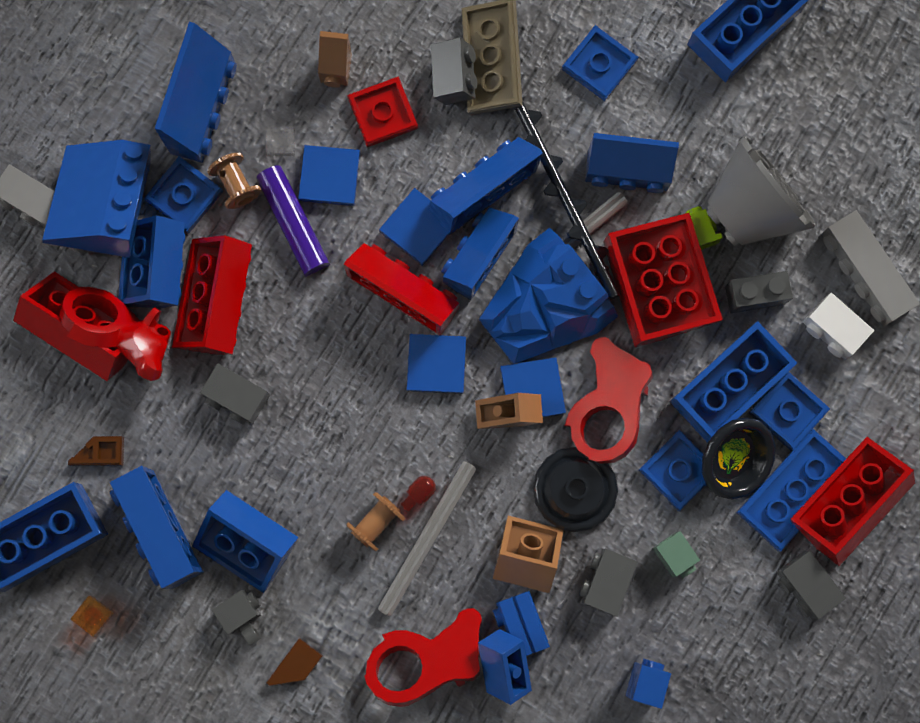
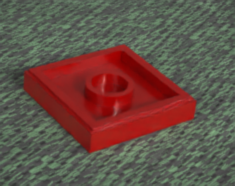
[347,76,418,147]

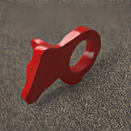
[59,287,171,381]
[565,337,653,464]
[364,608,482,707]

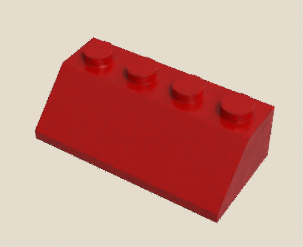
[172,235,252,355]
[343,243,459,335]
[13,271,128,381]
[791,437,915,566]

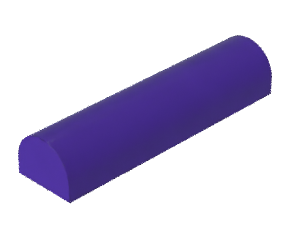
[256,165,330,277]

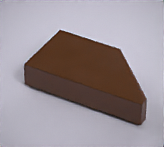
[68,436,124,466]
[266,638,323,686]

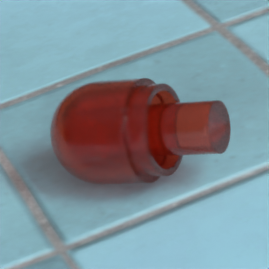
[401,476,436,512]

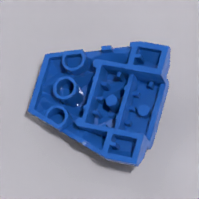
[478,228,618,364]

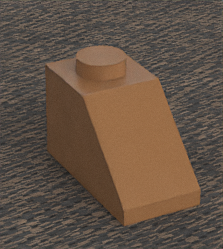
[318,31,352,88]
[475,393,543,429]

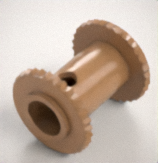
[207,153,261,209]
[346,492,405,551]

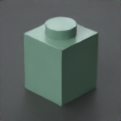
[652,531,700,578]

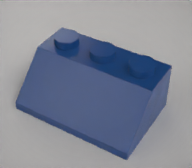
[585,133,679,193]
[441,208,519,300]
[118,215,185,308]
[192,490,299,593]

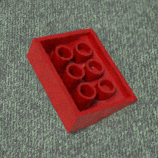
[603,212,723,348]

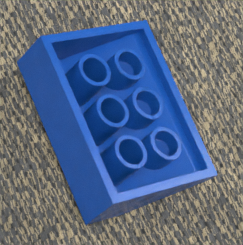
[155,22,237,163]
[42,140,151,258]

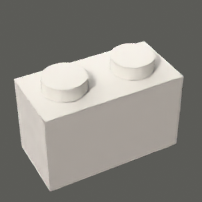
[803,293,875,359]

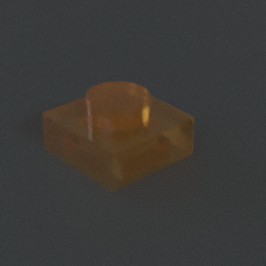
[71,595,114,637]

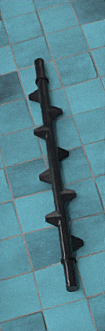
[514,100,620,300]

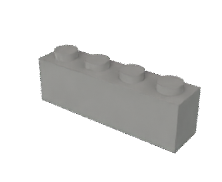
[0,164,94,255]
[822,210,920,326]

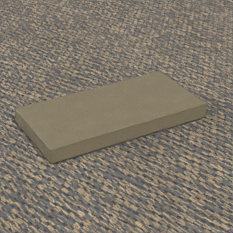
[462,0,523,115]

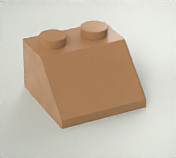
[493,515,563,593]

